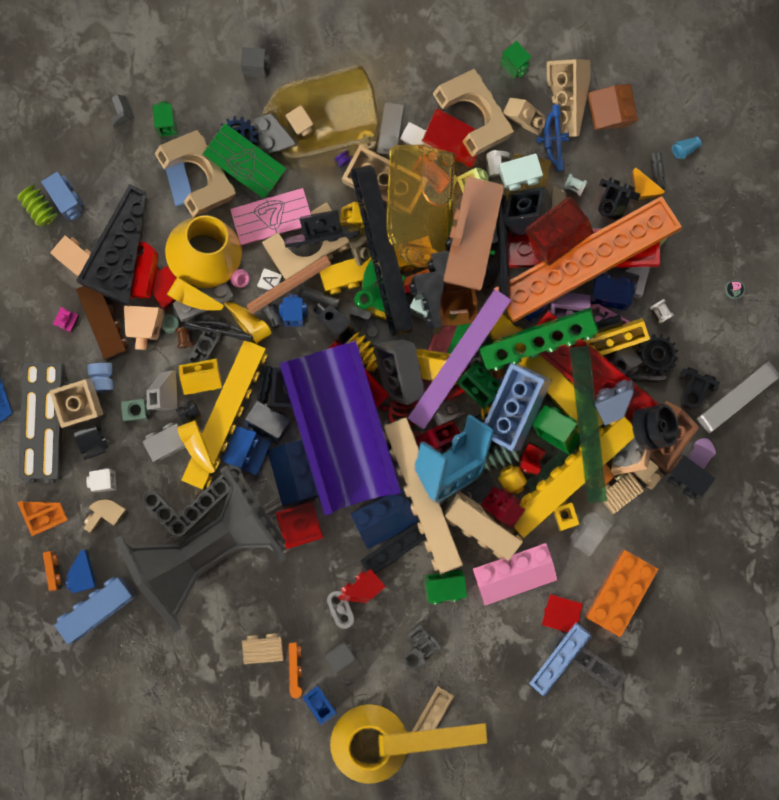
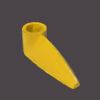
[167,278,224,310]
[224,301,272,344]
[177,420,215,473]

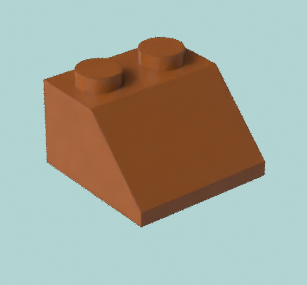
[588,84,638,130]

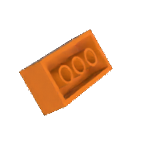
[584,550,658,637]

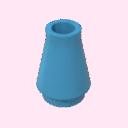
[672,136,702,159]

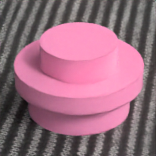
[231,269,249,288]

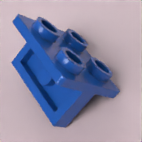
[222,426,271,475]

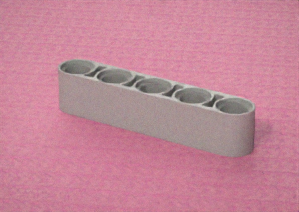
[697,361,779,433]

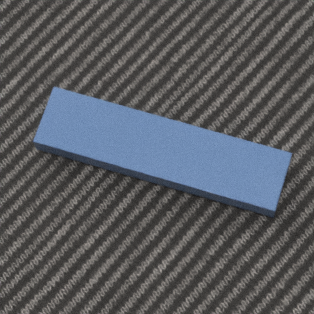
[529,623,592,696]

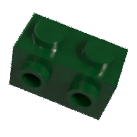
[456,362,501,410]

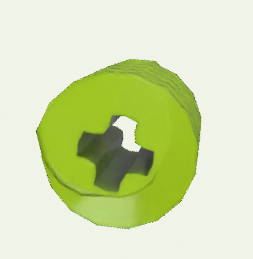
[17,185,58,227]

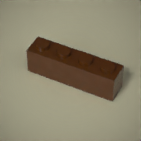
[76,286,129,361]

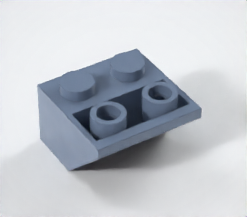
[595,380,633,425]

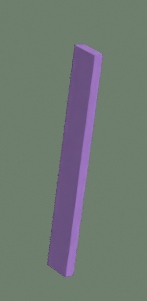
[408,289,511,429]

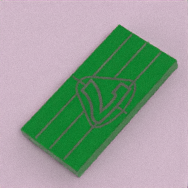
[202,123,286,199]

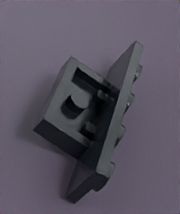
[284,210,361,249]

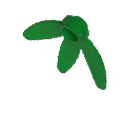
[354,258,405,313]

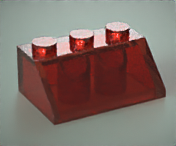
[525,196,594,266]

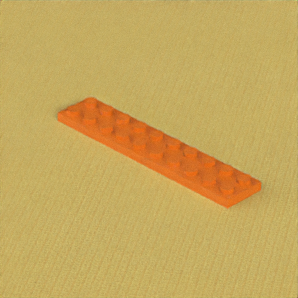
[494,196,682,323]

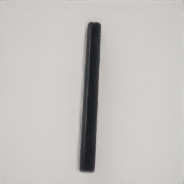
[496,195,510,299]

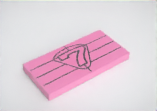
[230,188,311,246]

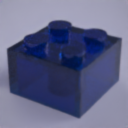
[590,274,635,311]

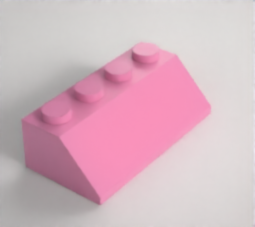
[472,543,557,606]

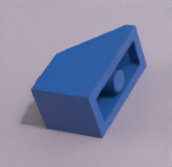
[65,549,97,593]

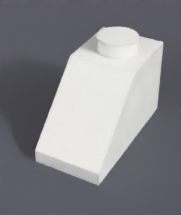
[87,469,117,492]

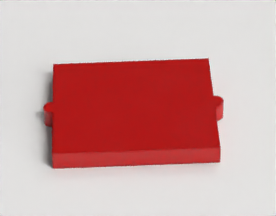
[541,594,583,633]

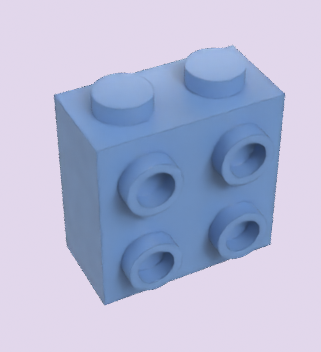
[41,172,84,221]

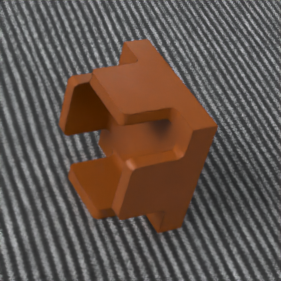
[440,283,478,327]

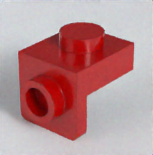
[520,443,545,475]

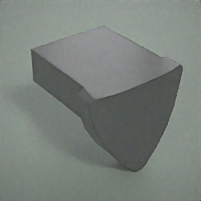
[111,94,134,126]
[349,307,372,332]

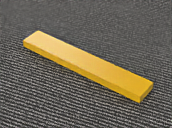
[379,723,487,756]

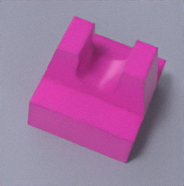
[53,307,79,333]

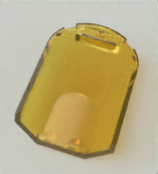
[263,65,380,158]
[387,145,459,267]

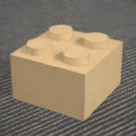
[49,378,103,428]

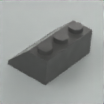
[373,340,424,405]

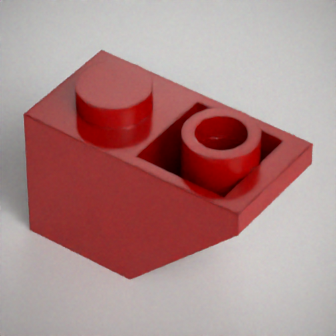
[338,569,386,603]

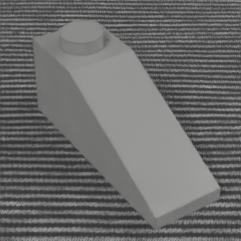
[377,102,404,161]

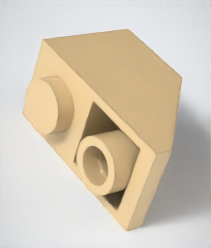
[503,98,547,135]

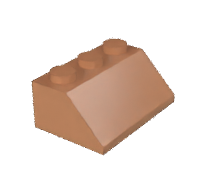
[649,401,700,473]

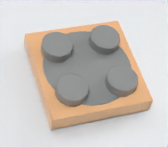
[611,438,651,475]

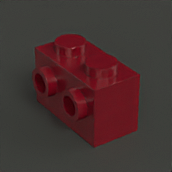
[415,420,460,452]
[481,487,526,529]

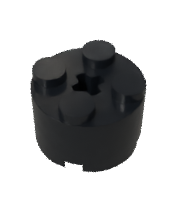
[70,418,108,461]

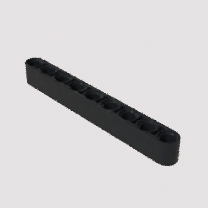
[351,165,413,336]

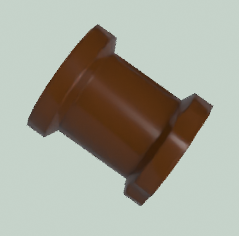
[175,327,194,349]

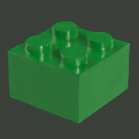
[532,405,582,455]

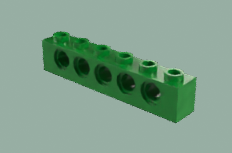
[479,307,598,371]

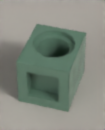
[121,399,151,422]

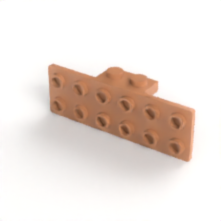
[443,176,504,290]

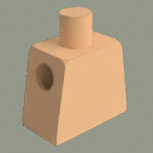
[124,306,165,350]

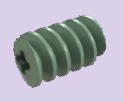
[483,444,520,474]

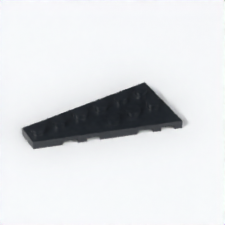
[76,184,147,307]

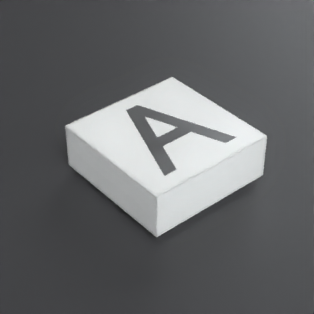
[257,268,282,291]

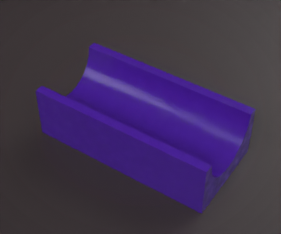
[280,341,401,515]

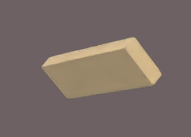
[411,686,454,732]

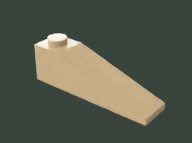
[547,59,590,137]

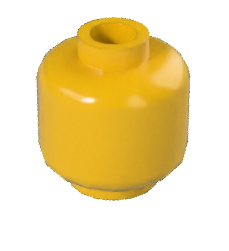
[498,465,527,495]

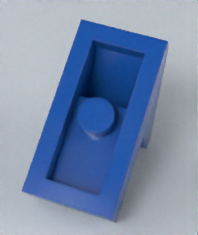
[302,686,337,726]

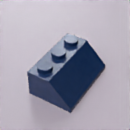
[267,439,319,506]
[350,488,418,549]

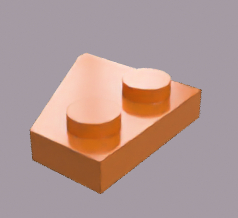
[17,501,69,536]

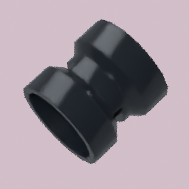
[176,400,202,424]

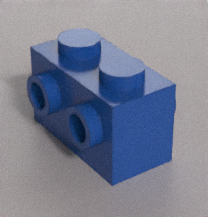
[279,295,308,326]

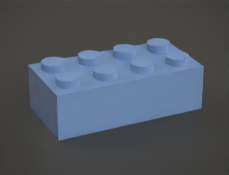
[484,363,552,451]
[54,577,137,645]

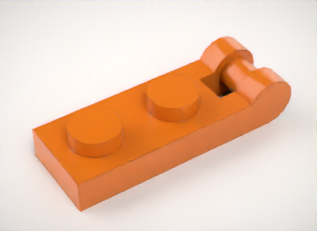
[289,642,303,698]

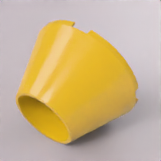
[165,215,242,289]
[330,704,407,784]

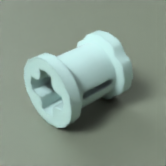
[563,174,587,197]

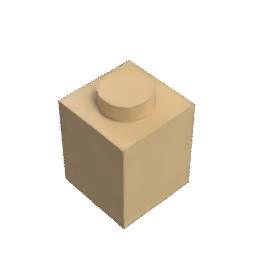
[285,105,315,137]

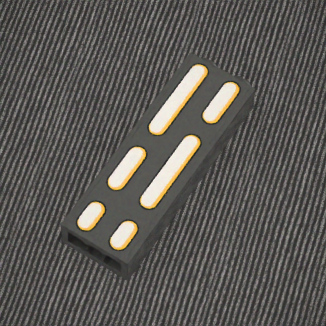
[19,363,65,483]

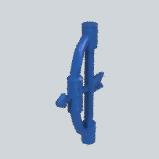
[535,104,570,171]

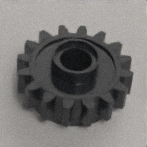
[636,334,678,376]

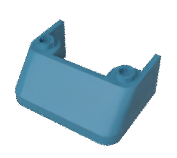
[415,415,494,503]

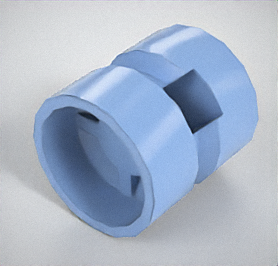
[87,363,114,393]

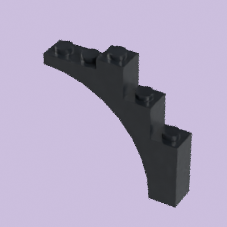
[409,230,499,335]

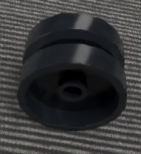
[632,404,679,450]

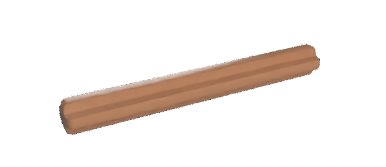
[246,255,331,314]

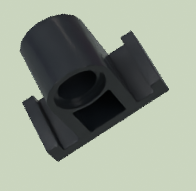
[599,177,641,220]
[678,367,720,410]

